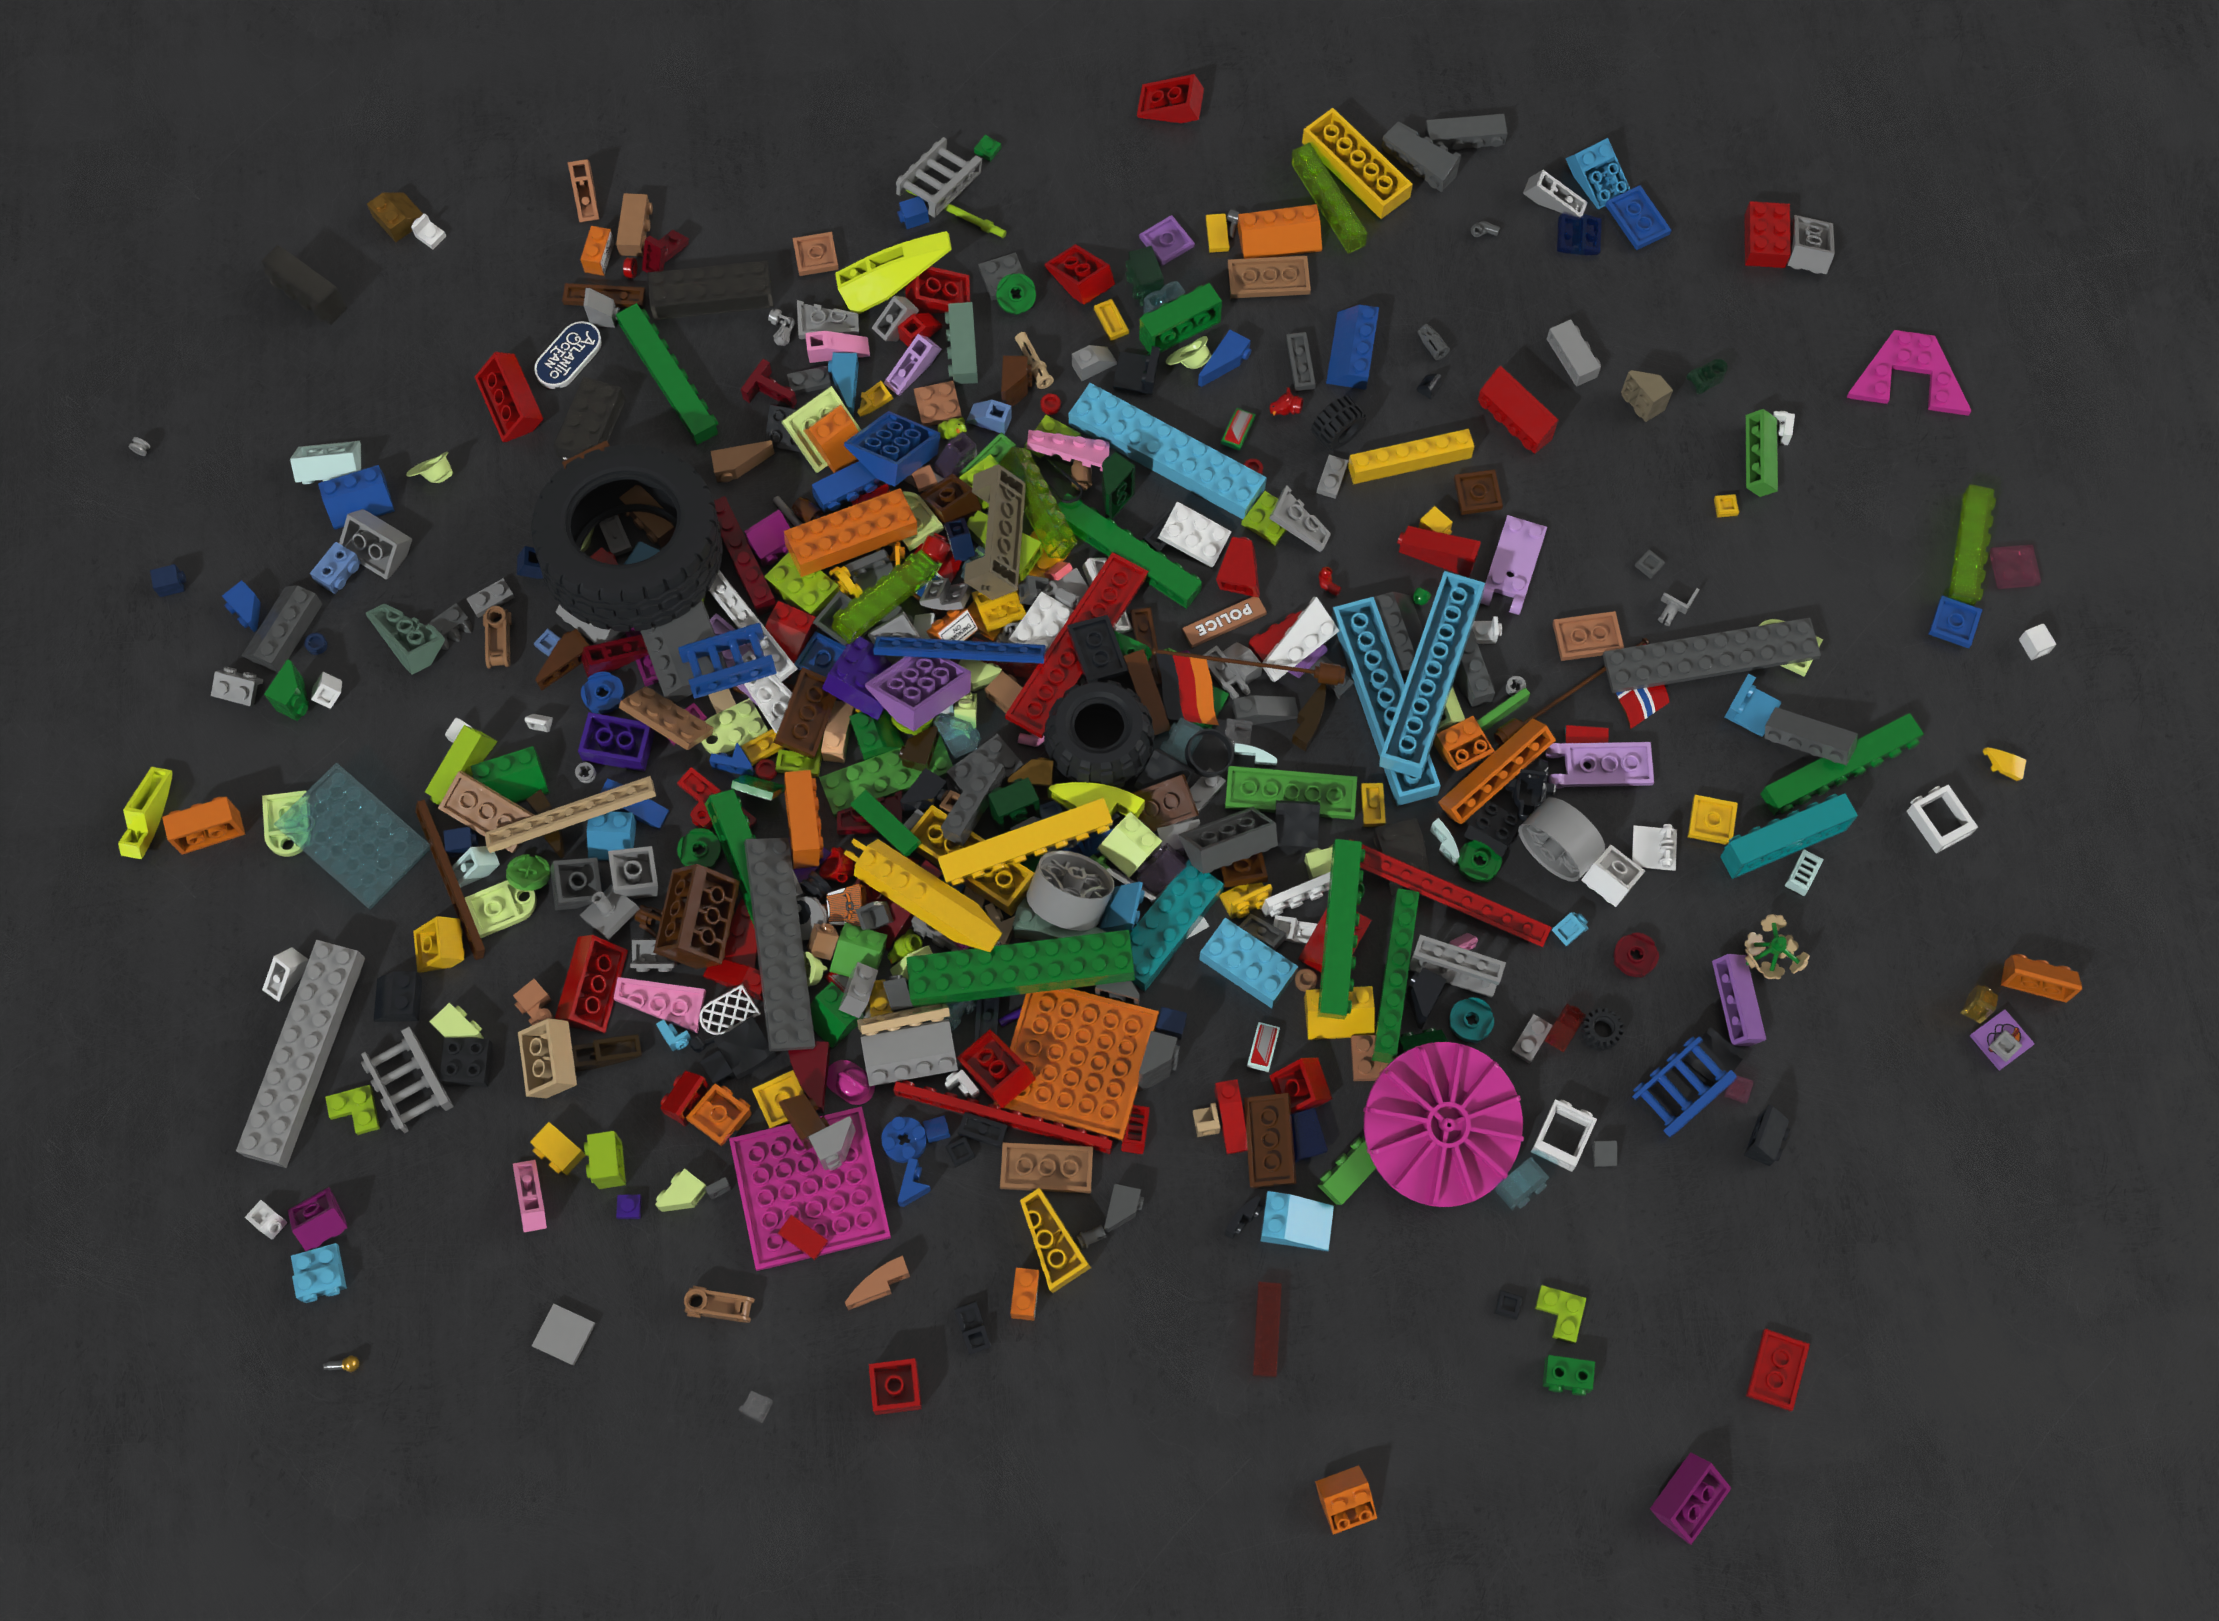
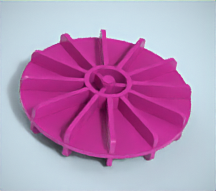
[1363,1042,1524,1207]

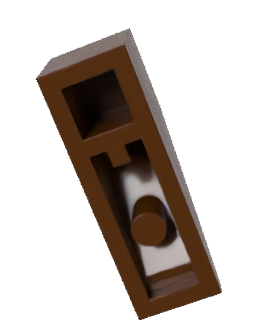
[535,629,590,691]

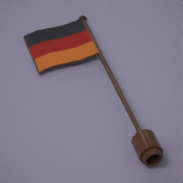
[1152,647,1345,726]

